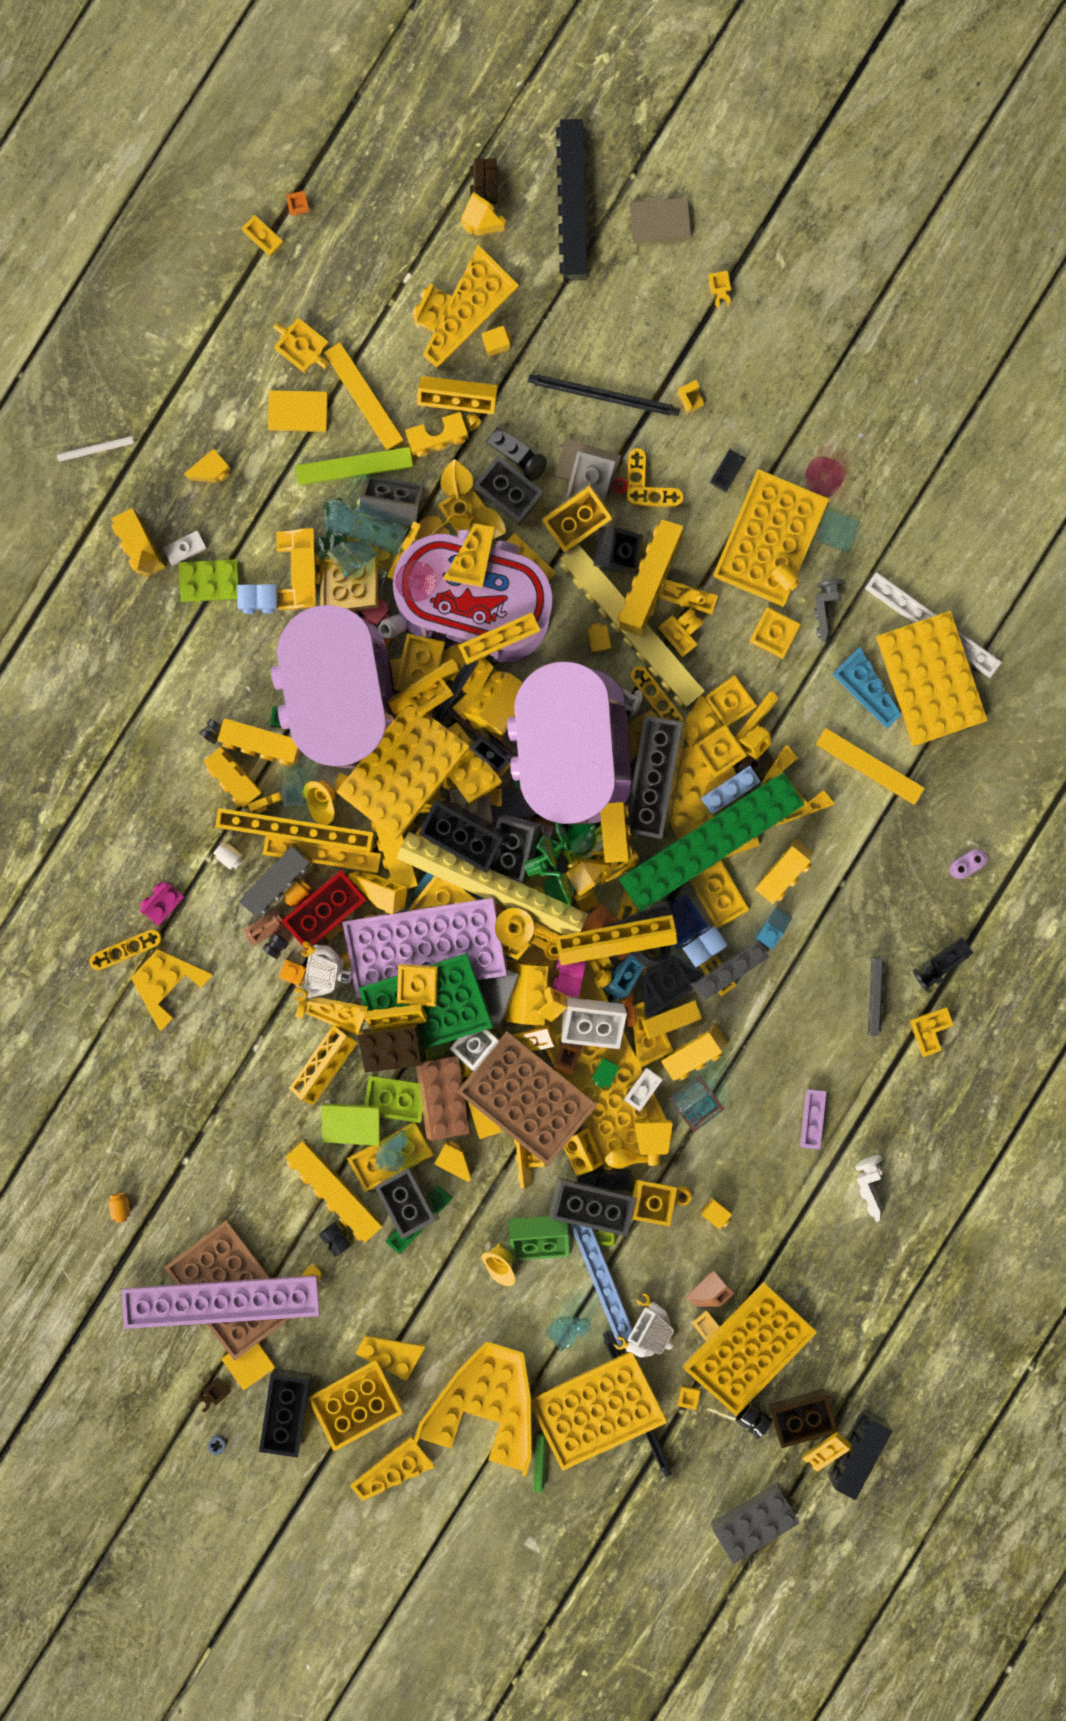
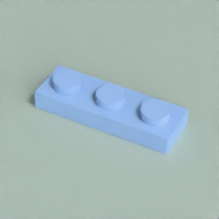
[701,766,760,814]

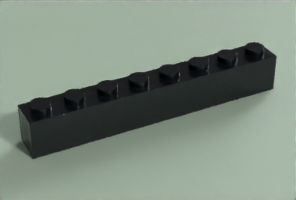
[556,119,587,281]

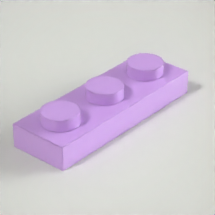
[800,1089,826,1149]

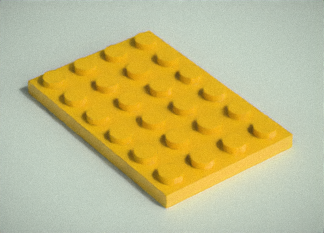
[712,469,829,607]
[876,610,987,746]
[336,704,470,840]
[670,746,760,858]
[682,1282,817,1416]
[531,1352,667,1471]

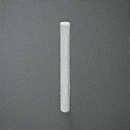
[57,436,135,462]

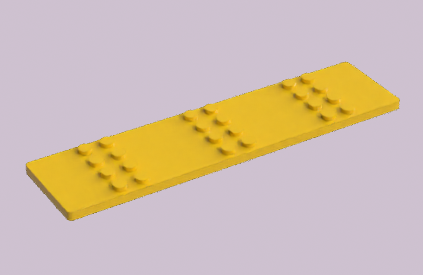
[498,873,674,1170]

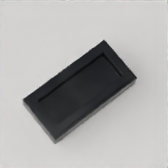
[709,449,746,493]

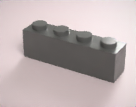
[239,843,311,917]
[691,941,769,1000]

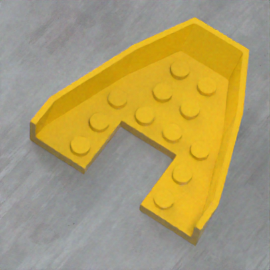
[414,1341,532,1477]

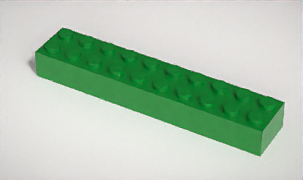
[618,772,805,912]

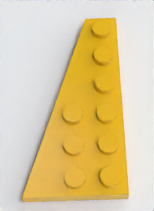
[423,245,519,369]
[407,876,531,960]

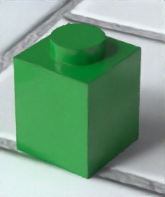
[591,1057,620,1089]

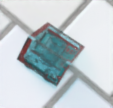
[669,1076,725,1132]

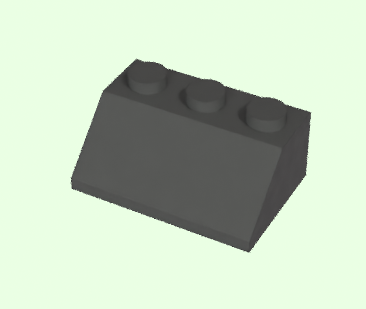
[359,475,424,526]

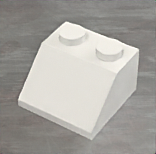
[450,1029,500,1072]

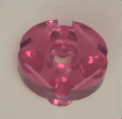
[804,457,844,497]

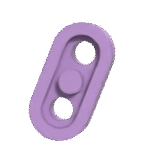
[949,849,987,879]

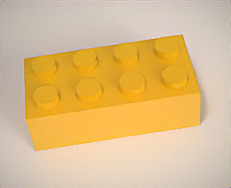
[217,718,302,767]

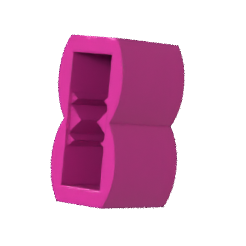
[552,958,586,998]

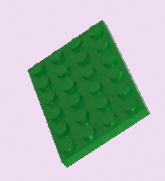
[358,952,494,1049]

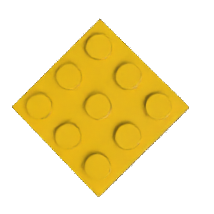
[320,551,378,611]

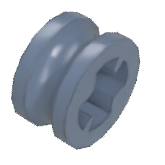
[208,1435,226,1455]

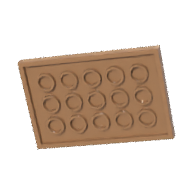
[457,1031,597,1166]
[164,1219,290,1361]

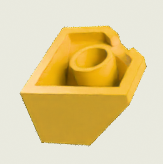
[461,192,507,236]
[566,858,612,896]

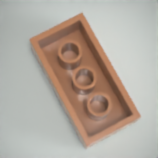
[416,1055,469,1141]

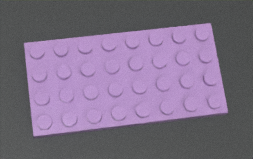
[342,897,508,998]

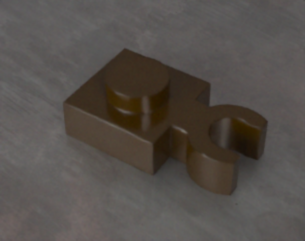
[195,1376,231,1412]

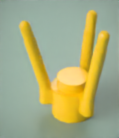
[591,850,640,882]

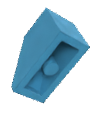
[753,906,792,950]
[602,954,645,999]

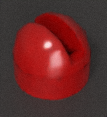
[612,478,628,494]

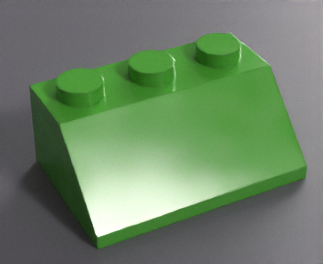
[508,1216,570,1261]

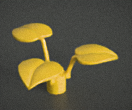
[418,460,506,540]

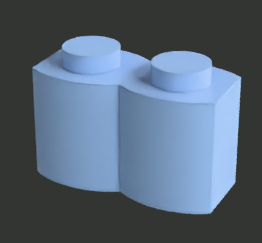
[237,584,279,614]
[682,925,728,967]

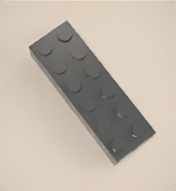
[626,715,687,839]

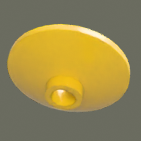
[494,908,534,948]

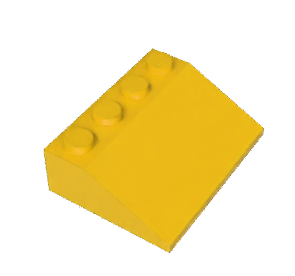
[308,1360,407,1452]

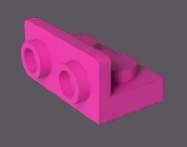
[139,881,185,926]

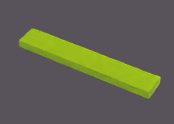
[295,447,413,486]

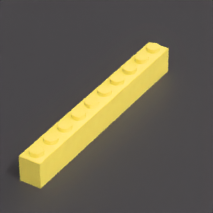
[560,544,704,708]
[397,832,588,935]

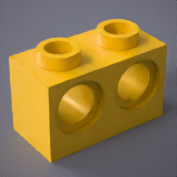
[563,1128,604,1176]

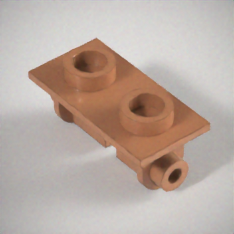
[244,909,285,946]

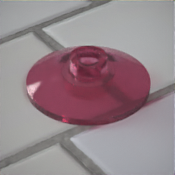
[395,561,436,602]

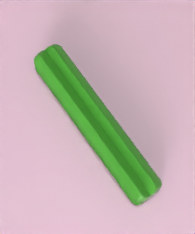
[533,1433,547,1493]

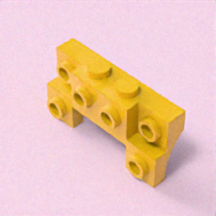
[276,528,320,610]

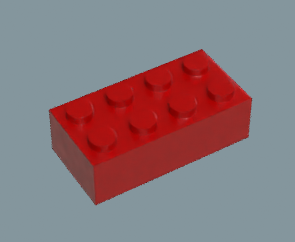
[282,870,368,950]

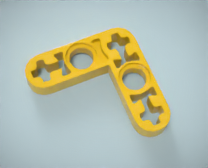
[627,448,683,507]

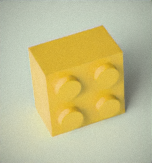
[632,1179,677,1227]

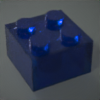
[670,894,708,948]

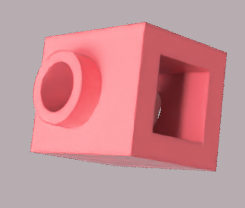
[359,599,390,627]

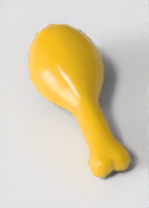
[605,1149,648,1169]

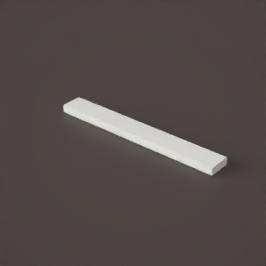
[864,572,1002,678]

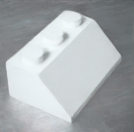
[562,997,627,1049]

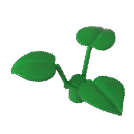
[524,822,572,909]
[534,823,595,904]

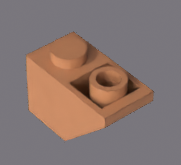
[686,1271,734,1307]

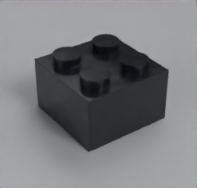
[593,527,643,574]

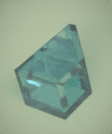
[327,542,377,578]
[281,767,306,808]
[375,1130,408,1172]
[546,1316,591,1351]

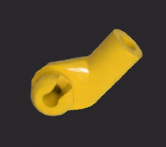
[676,589,706,607]

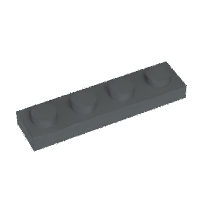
[867,957,885,1036]

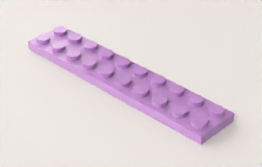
[121,1275,320,1329]

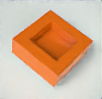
[286,191,310,216]

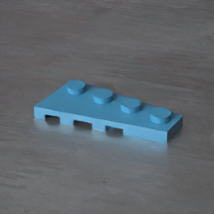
[832,647,901,729]

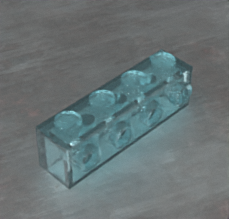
[324,501,407,555]

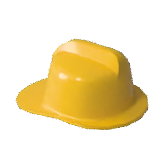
[303,780,335,825]
[481,1243,516,1286]

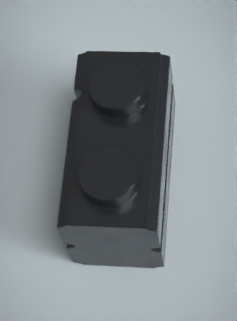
[469,727,512,773]

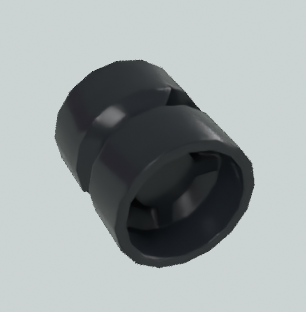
[319,1220,355,1257]
[735,1402,773,1439]

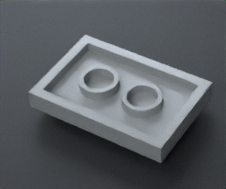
[564,451,615,502]

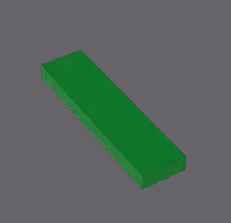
[385,1184,453,1255]

